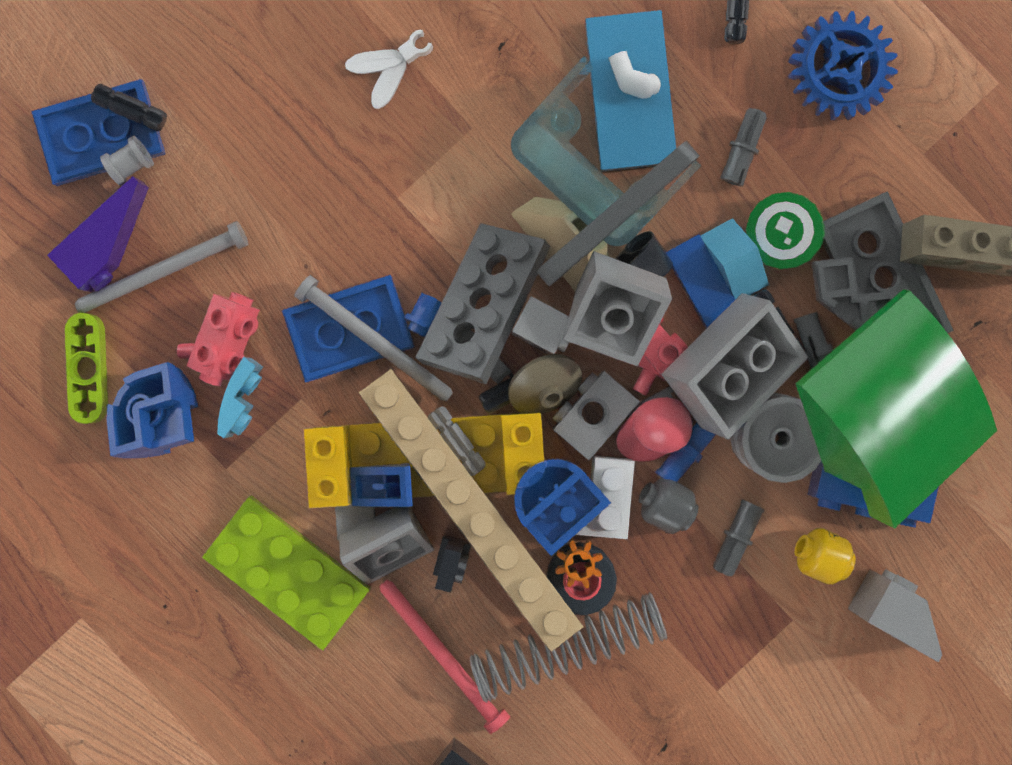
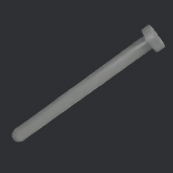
[75,221,249,313]
[294,275,453,401]

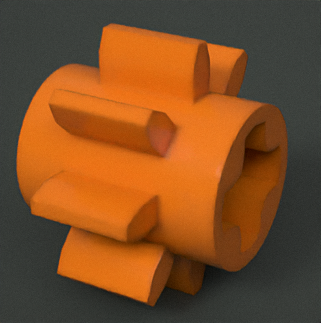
[555,539,603,589]

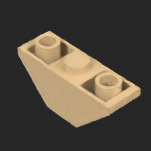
[511,197,608,292]

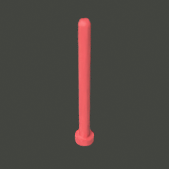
[379,580,510,734]

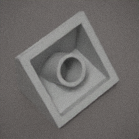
[339,507,434,585]

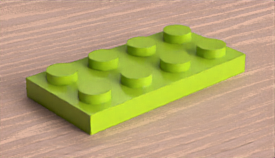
[202,495,371,651]

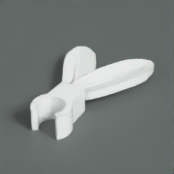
[345,30,433,109]

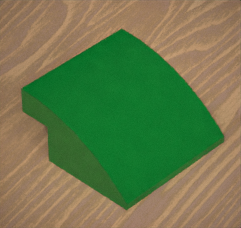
[795,289,997,529]

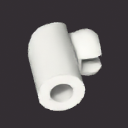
[609,51,661,99]

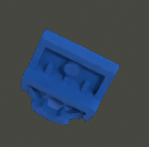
[515,459,611,556]

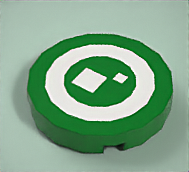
[746,192,825,269]

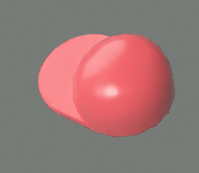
[616,397,692,462]

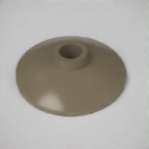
[508,354,582,414]

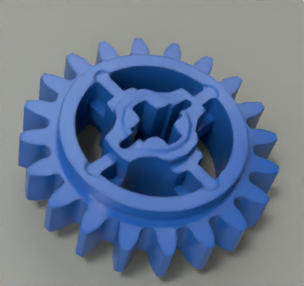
[788,11,898,121]

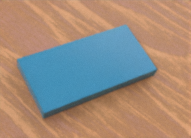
[585,10,676,172]

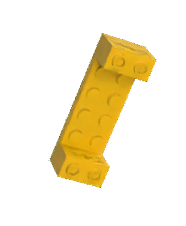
[304,412,544,508]

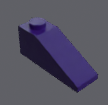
[47,176,149,292]

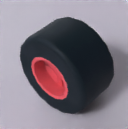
[547,542,617,616]

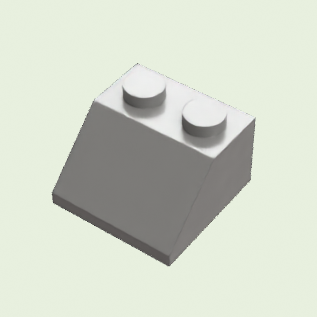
[563,251,672,366]
[848,569,942,662]

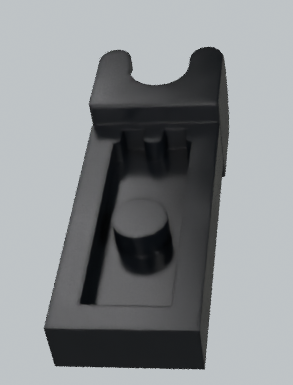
[433,535,471,593]

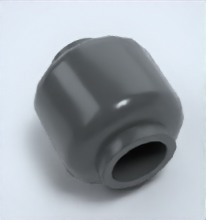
[639,478,698,534]

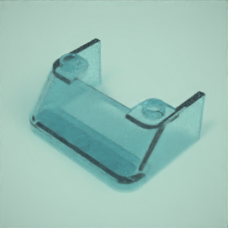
[511,56,701,246]

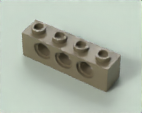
[900,215,1012,277]

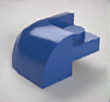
[106,362,198,458]

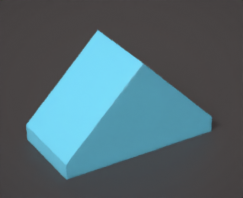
[701,218,769,299]

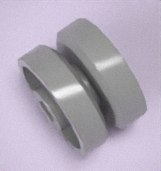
[730,393,821,483]

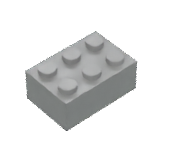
[661,293,808,440]

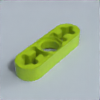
[65,313,108,424]

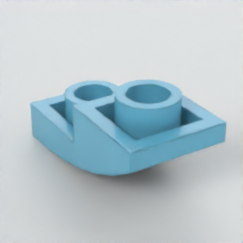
[217,357,263,438]

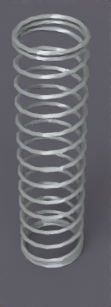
[470,592,667,703]

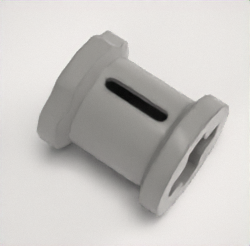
[100,136,154,186]

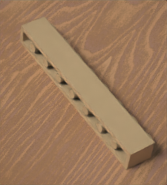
[359,369,583,652]

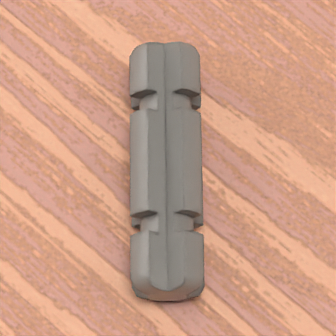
[428,406,486,476]

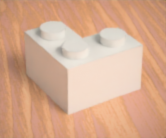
[576,455,635,539]

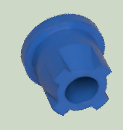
[404,293,442,338]

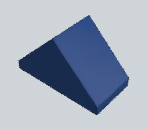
[350,463,413,507]

